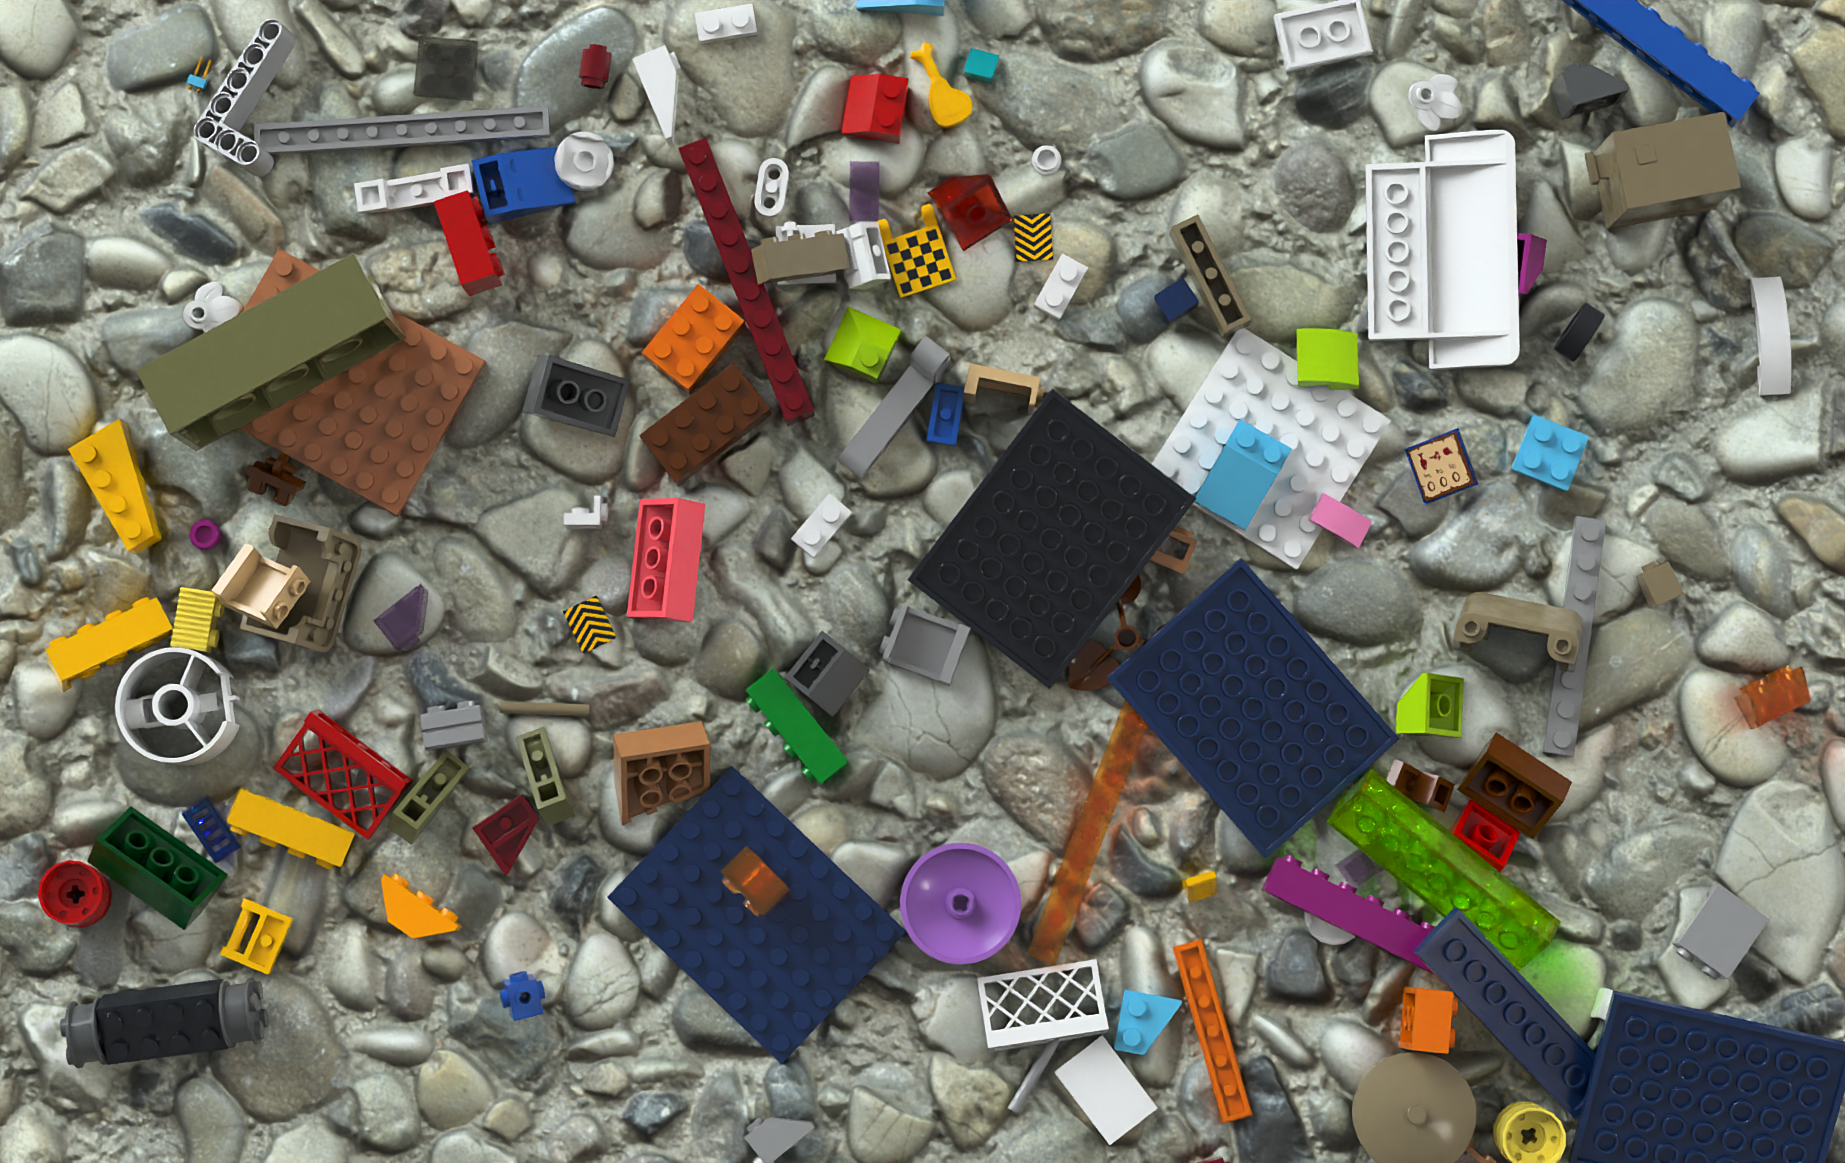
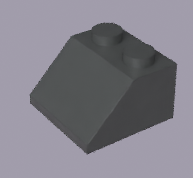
[1551,63,1630,120]

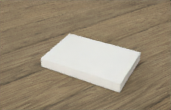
[1273,0,1373,73]
[1054,1035,1157,1145]

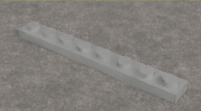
[1542,516,1606,757]

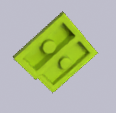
[1296,328,1359,390]

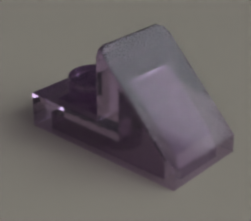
[1335,831,1401,888]

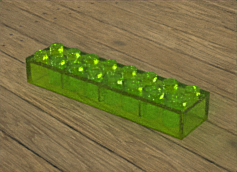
[1326,769,1561,972]

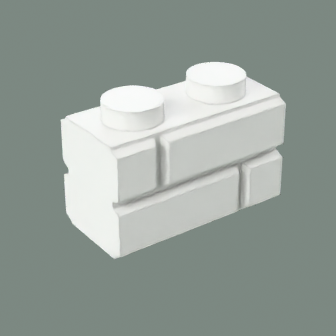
[836,222,891,289]

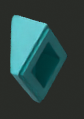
[963,48,999,84]

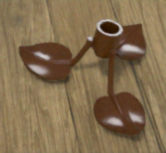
[1068,574,1165,691]

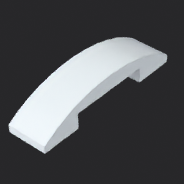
[354,163,474,213]
[1750,277,1791,396]

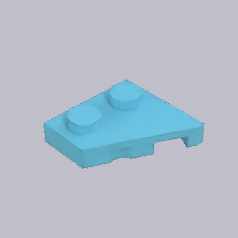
[1113,990,1182,1055]

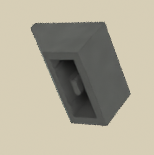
[785,631,870,717]

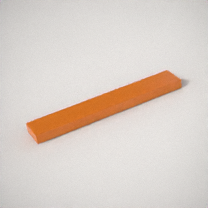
[1172,939,1252,1124]

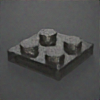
[413,36,479,101]

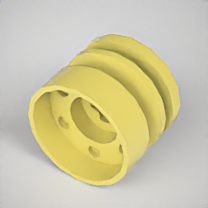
[1493,1101,1566,1163]

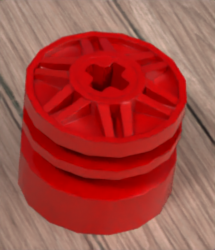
[38,860,113,928]

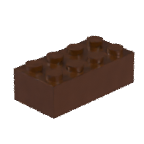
[639,363,772,487]

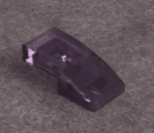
[849,161,880,221]

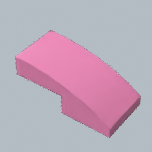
[1308,493,1372,549]

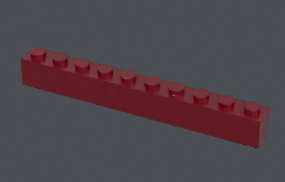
[678,137,815,426]

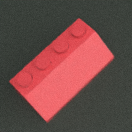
[627,498,705,622]

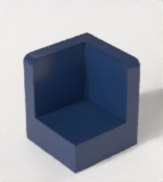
[1154,278,1199,326]

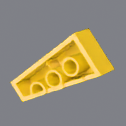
[226,786,355,870]

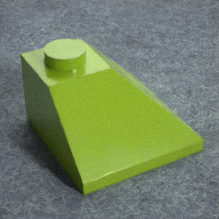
[824,306,902,384]
[1395,673,1464,738]

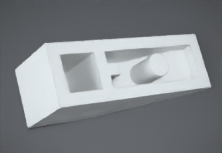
[632,45,680,145]

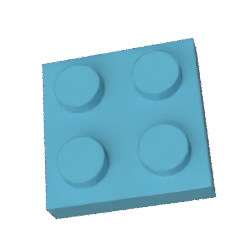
[1510,414,1589,493]

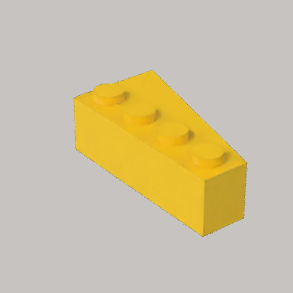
[68,418,162,554]
[45,597,173,692]

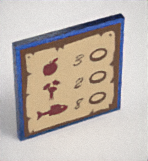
[1405,428,1479,505]

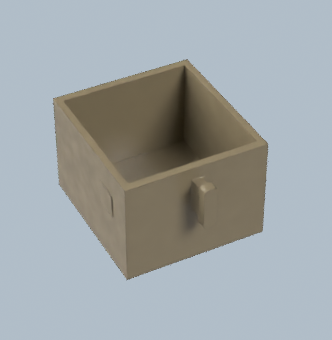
[1584,112,1741,230]

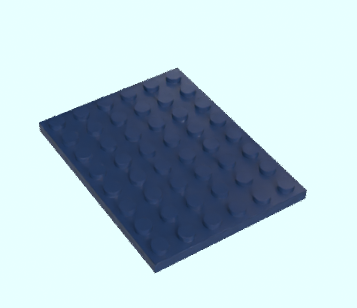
[1106,558,1399,859]
[607,766,907,1064]
[1568,990,1845,1163]

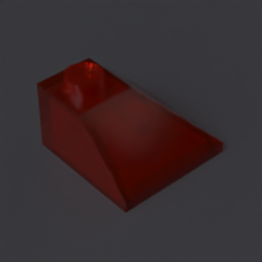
[927,174,1013,251]

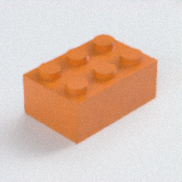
[642,284,746,395]
[1399,987,1458,1054]

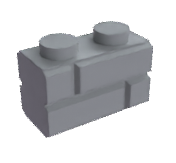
[420,701,488,751]

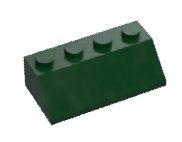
[87,806,228,930]

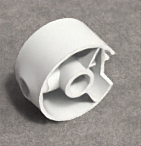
[115,647,240,766]

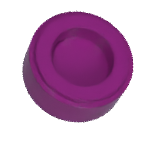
[189,520,221,551]

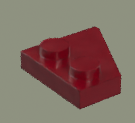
[472,793,540,876]

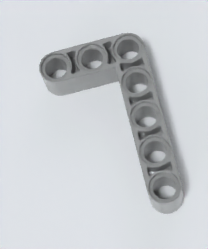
[194,18,296,177]
[838,336,951,478]

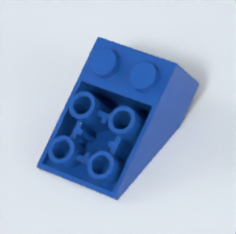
[471,147,576,224]

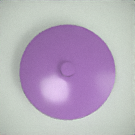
[900,843,1021,964]

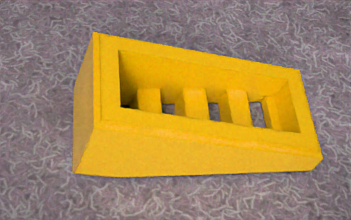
[1182,870,1217,903]

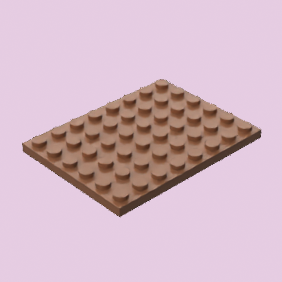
[239,248,486,517]

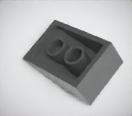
[522,355,630,437]

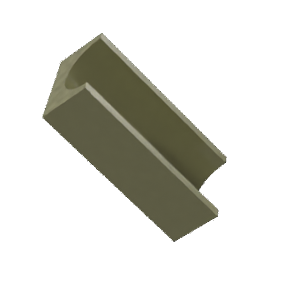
[136,254,406,451]

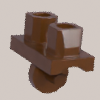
[245,453,306,506]

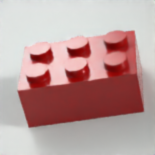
[434,190,505,296]

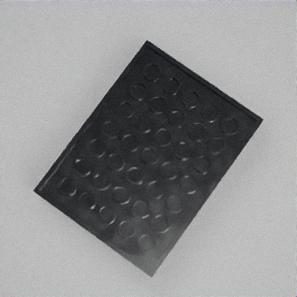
[907,389,1197,689]

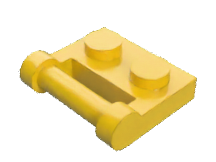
[220,898,294,975]

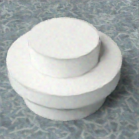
[1032,146,1061,175]

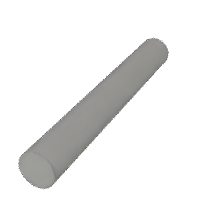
[1008,1038,1060,1114]

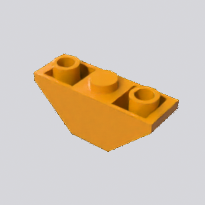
[381,873,462,939]

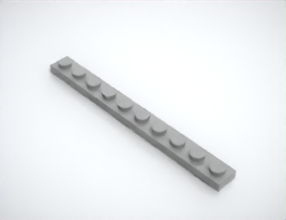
[254,106,551,155]

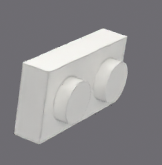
[695,4,758,44]
[1034,253,1088,321]
[791,493,852,558]

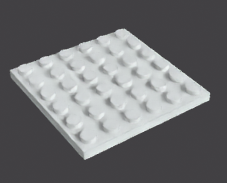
[1152,328,1391,571]

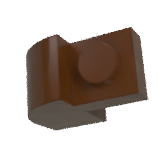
[1384,759,1455,813]

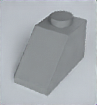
[744,1117,815,1163]

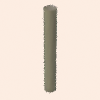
[500,701,591,716]

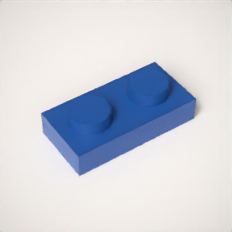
[926,382,965,447]

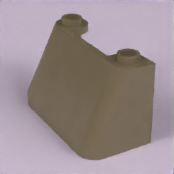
[239,514,362,653]
[1453,592,1583,673]

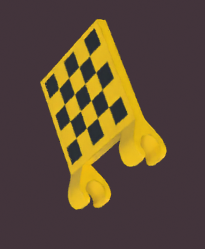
[877,204,956,299]

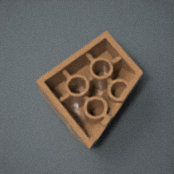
[613,721,710,826]

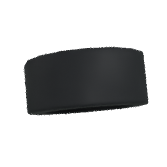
[1554,302,1605,362]

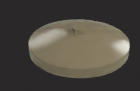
[1352,1052,1476,1163]

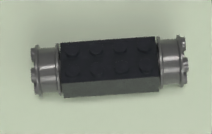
[60,977,269,1068]

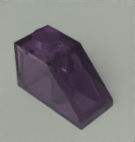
[373,583,429,651]

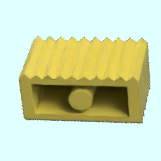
[170,587,224,654]

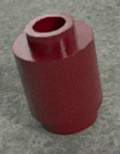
[579,44,612,89]

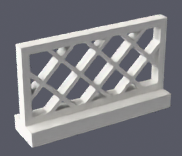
[977,959,1109,1052]

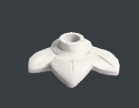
[1408,74,1463,131]
[183,282,243,333]

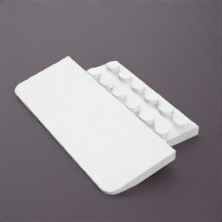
[1366,130,1520,371]

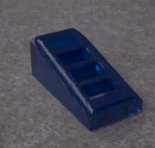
[182,795,241,864]

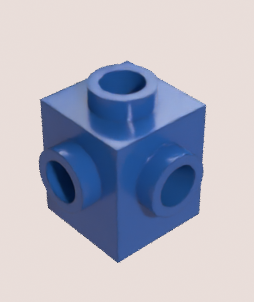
[499,971,545,1021]

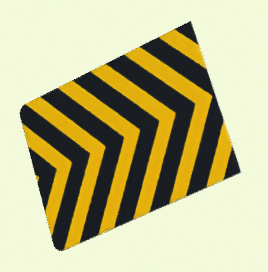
[1014,213,1053,262]
[563,595,616,653]

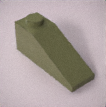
[516,727,575,827]
[387,750,470,845]

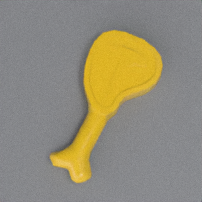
[910,42,973,129]

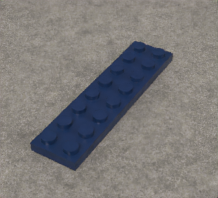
[1413,907,1596,1119]

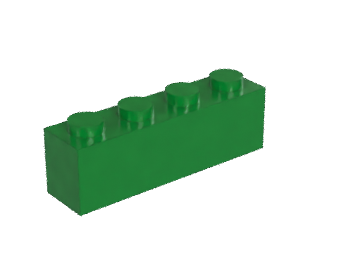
[745,668,849,785]

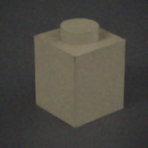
[1636,560,1684,609]

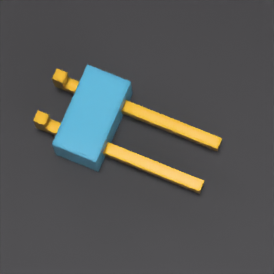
[186,57,212,94]

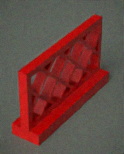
[273,709,414,840]

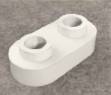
[754,158,789,218]

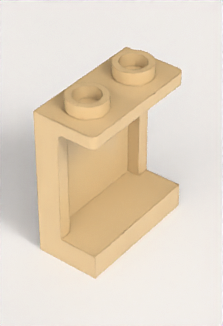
[963,363,1045,415]
[211,543,311,629]

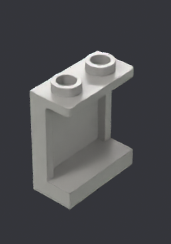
[879,603,971,686]
[1672,884,1769,980]

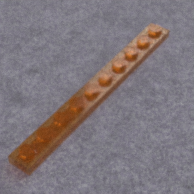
[1026,700,1147,966]

